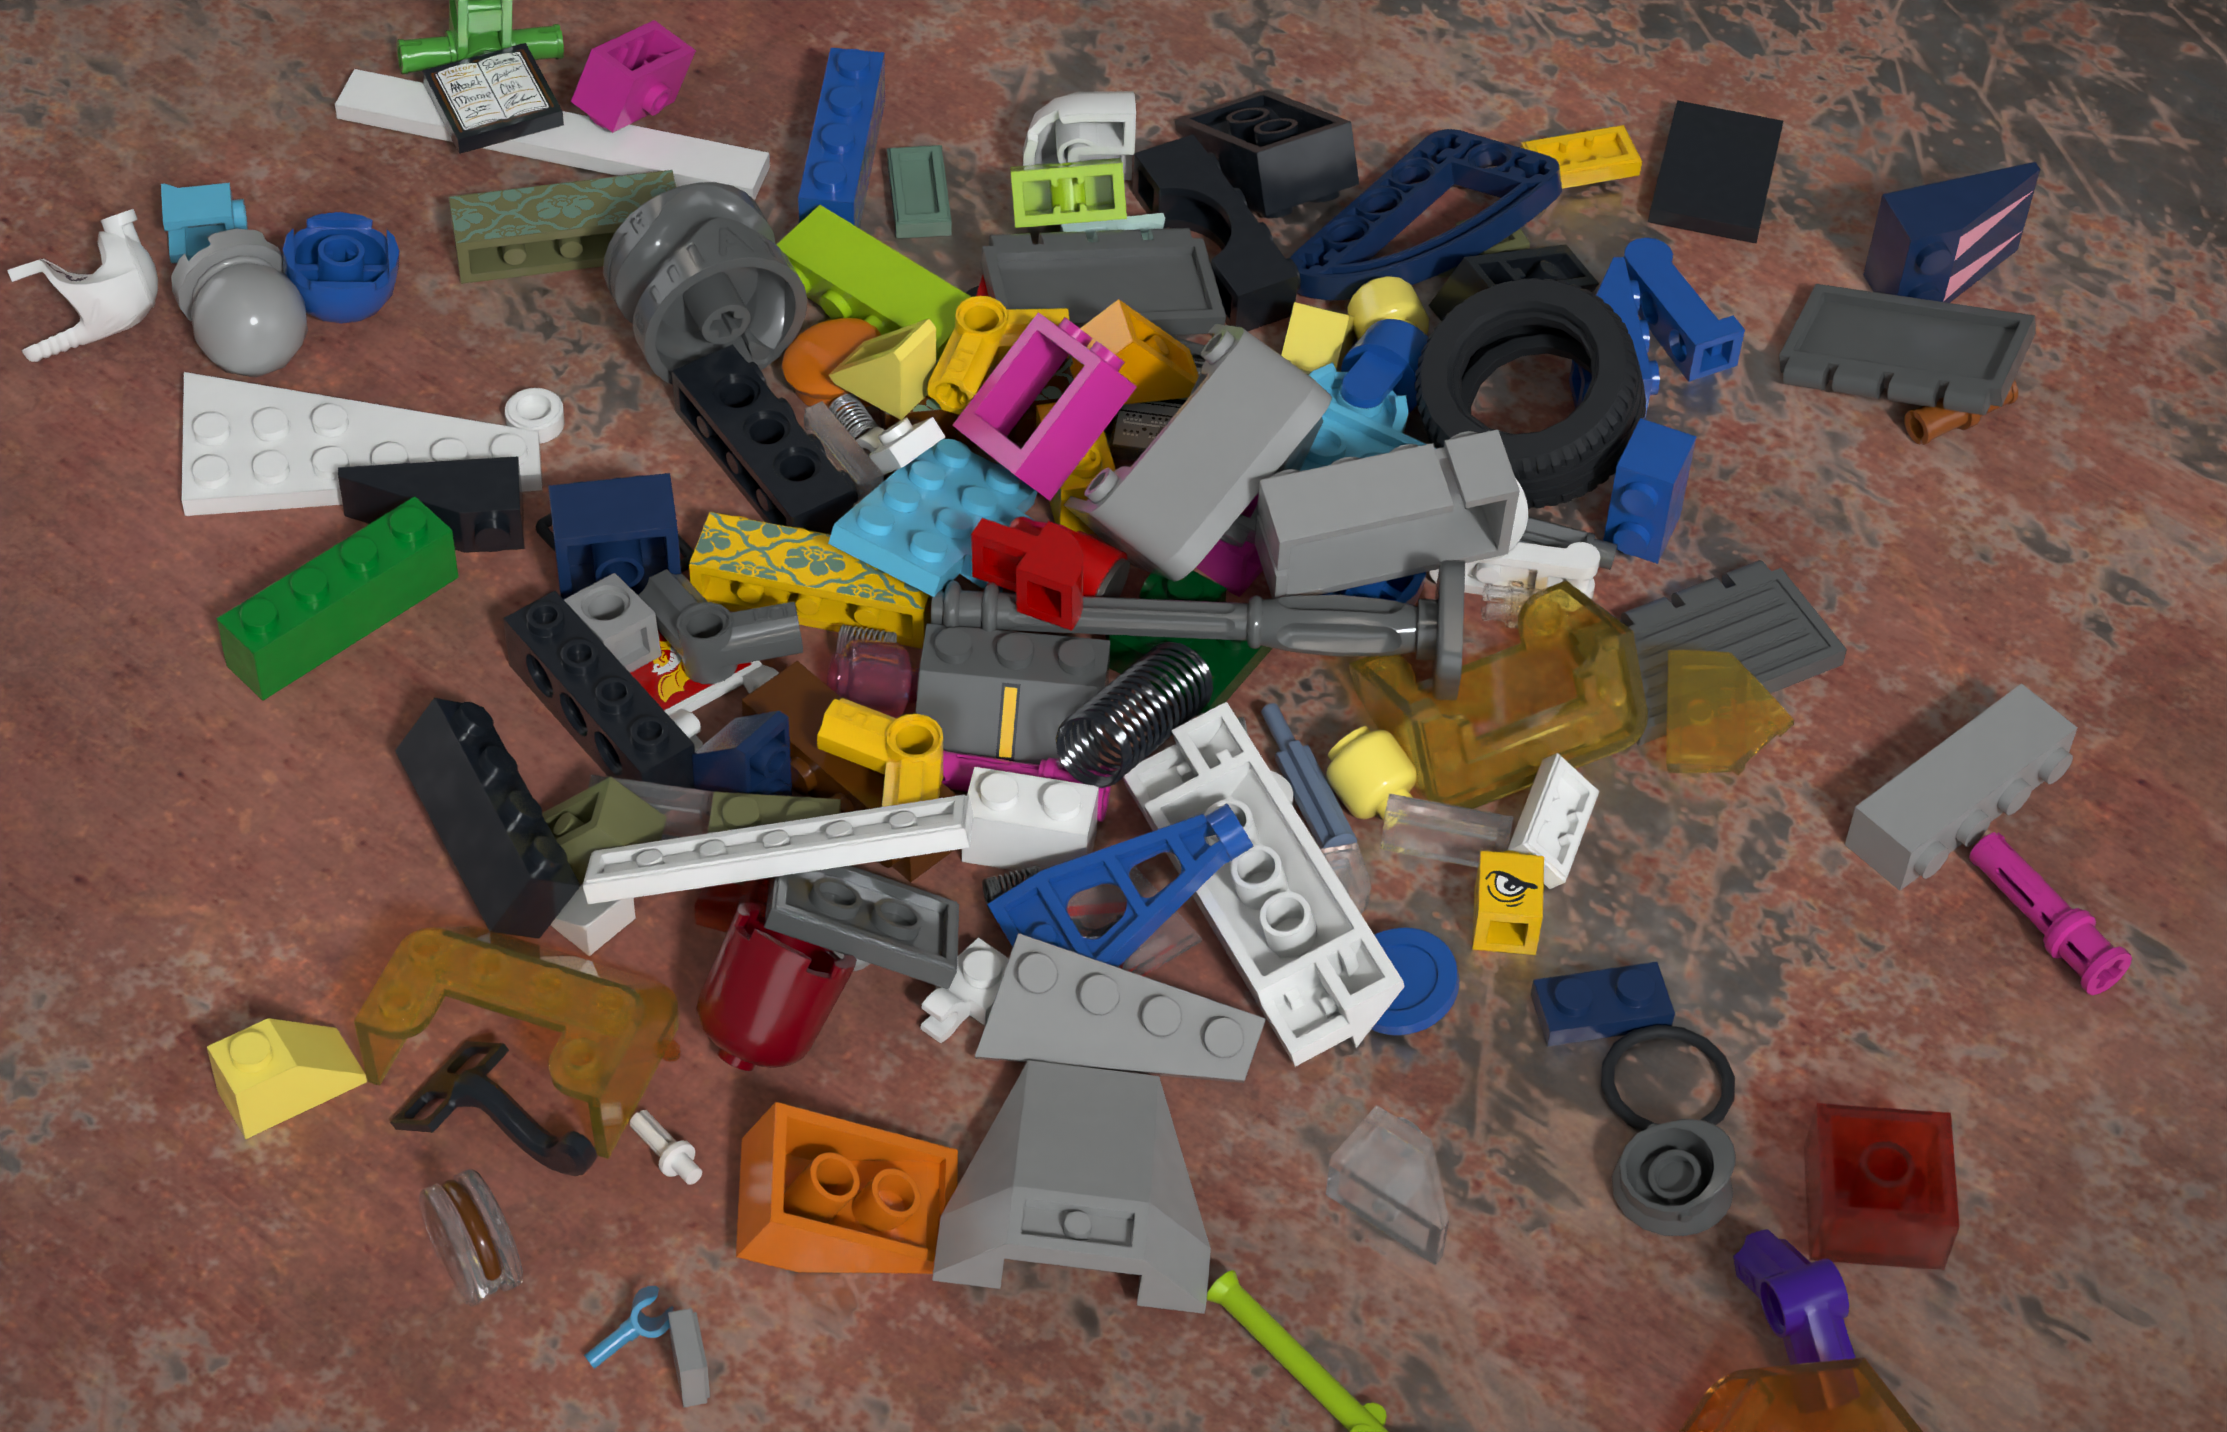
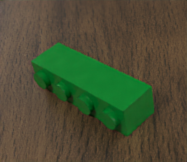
[216,497,459,701]

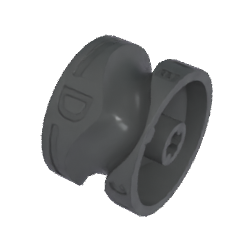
[603,182,807,385]

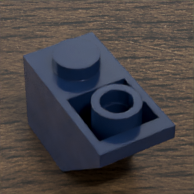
[692,711,792,806]

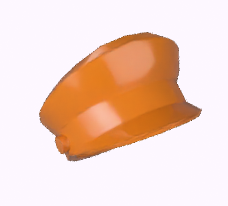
[782,318,881,411]

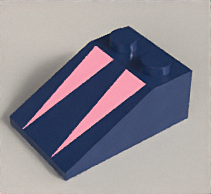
[1863,162,2040,303]

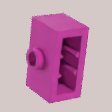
[571,20,696,133]

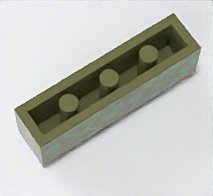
[449,170,676,284]

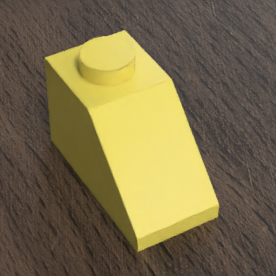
[207,1018,367,1139]

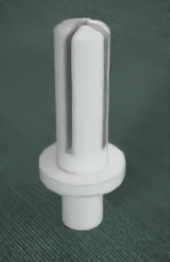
[630,1110,702,1185]

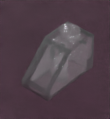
[1326,1105,1449,1265]

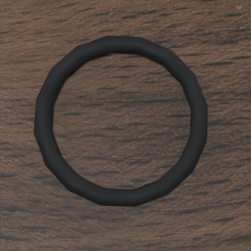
[1601,1024,1735,1131]

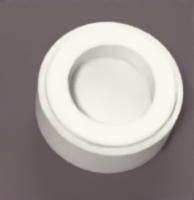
[505,388,565,444]

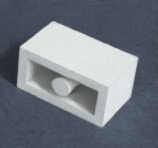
[962,767,1099,872]

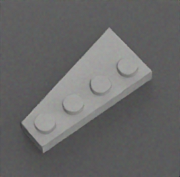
[975,933,1266,1083]

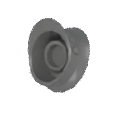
[1612,1119,1736,1236]

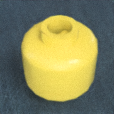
[1347,276,1429,340]
[1326,726,1419,821]

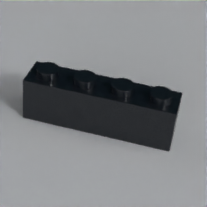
[395,698,581,939]

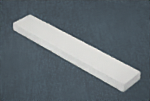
[582,795,973,905]

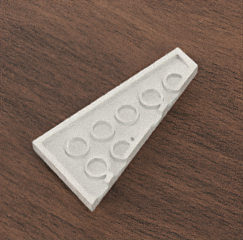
[182,372,542,516]

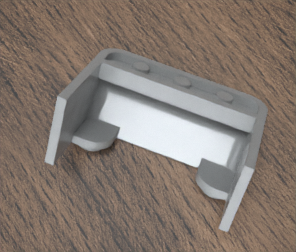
[1064,324,1332,581]

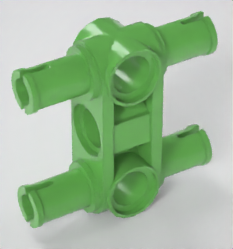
[397,0,564,75]

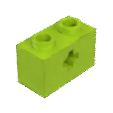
[1010,158,1127,228]

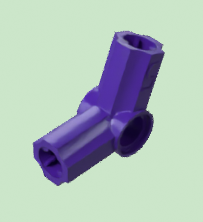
[1733,1229,1865,1408]

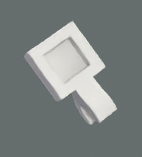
[854,417,945,477]
[921,938,1009,1043]

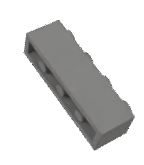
[1845,683,2078,891]

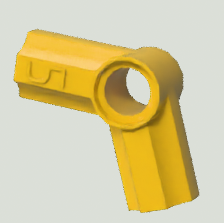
[928,296,1069,415]
[817,698,943,807]

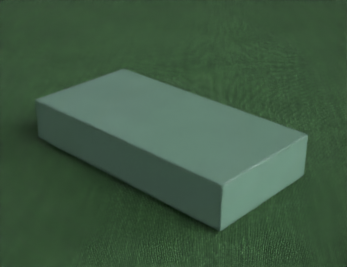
[887,145,952,239]

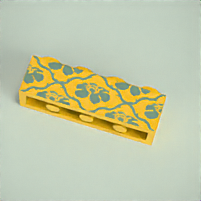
[689,512,932,649]

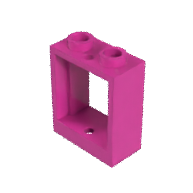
[952,312,1137,501]

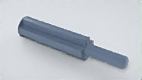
[1261,703,1357,859]

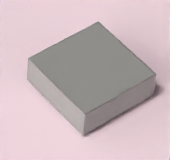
[668,1308,710,1408]

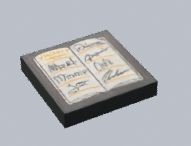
[422,43,564,154]

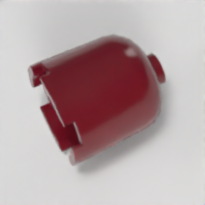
[696,903,857,1071]

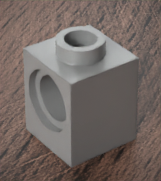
[564,573,662,673]

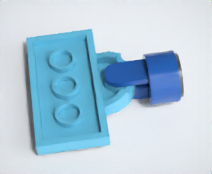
[1300,319,1436,471]

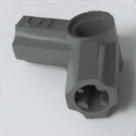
[638,569,803,684]

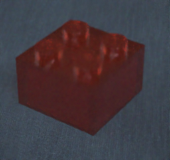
[1804,1103,1960,1270]

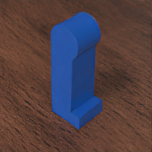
[1624,238,1745,382]

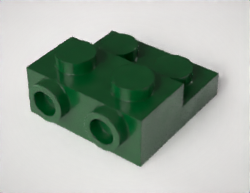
[1105,570,1273,716]

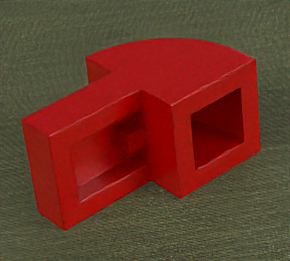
[971,518,1083,631]

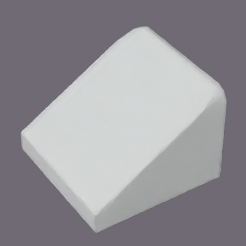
[550,884,636,956]

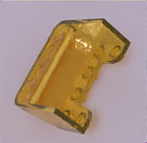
[354,925,680,1159]

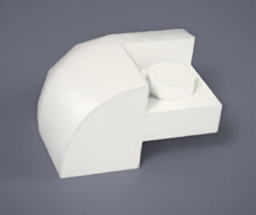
[1023,91,1136,180]

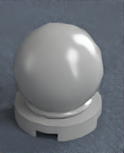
[171,228,308,378]

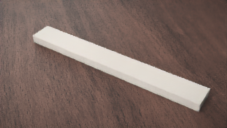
[335,69,770,200]

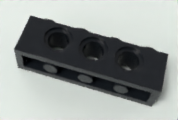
[672,344,858,535]
[503,591,695,812]

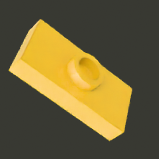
[1520,125,1642,189]

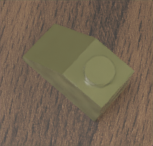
[542,777,667,884]

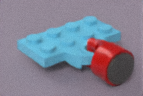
[828,438,1130,598]

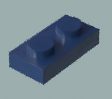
[1530,962,1675,1047]

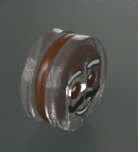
[419,1169,523,1306]

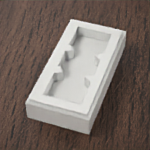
[1507,753,1599,889]

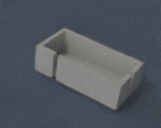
[1255,429,1520,598]

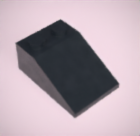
[1174,90,1359,218]

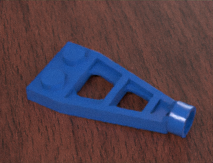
[987,803,1254,967]

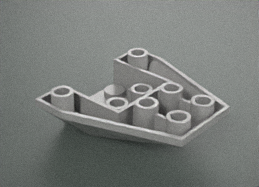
[932,1060,1211,1314]

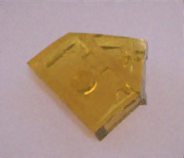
[1666,650,1794,775]

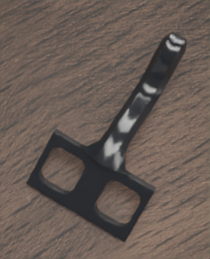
[390,1041,598,1176]

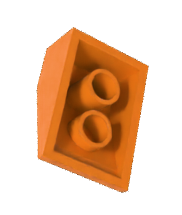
[736,1102,958,1274]

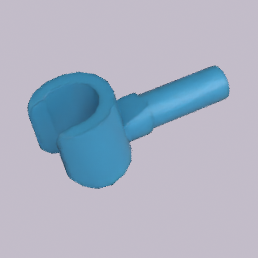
[584,1286,673,1369]

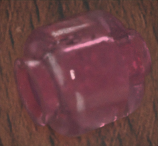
[827,639,920,718]

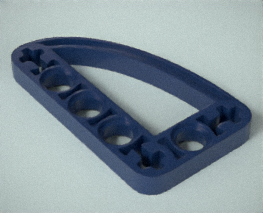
[1290,129,1562,300]

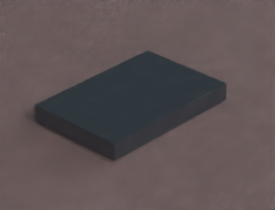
[1648,100,1784,244]

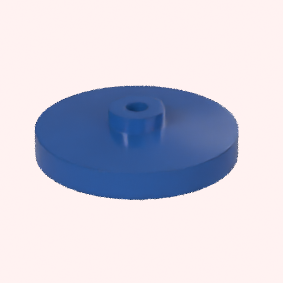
[1371,928,1460,1035]

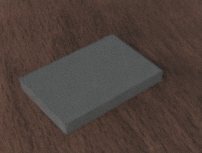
[764,866,959,990]

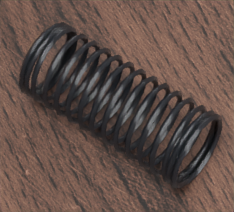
[1055,642,1213,788]

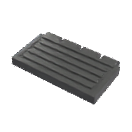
[980,228,1226,335]
[1779,284,2036,415]
[1575,560,1847,746]

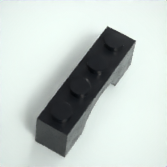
[1133,134,1301,331]

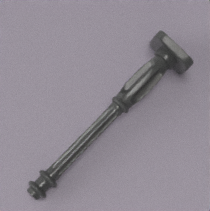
[931,560,1465,701]

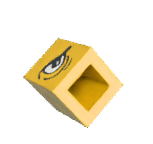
[1472,851,1544,955]

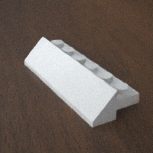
[1123,702,1405,1067]

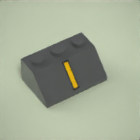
[916,624,1110,771]

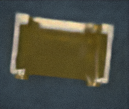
[1349,580,1648,816]

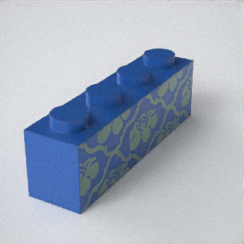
[798,48,885,229]

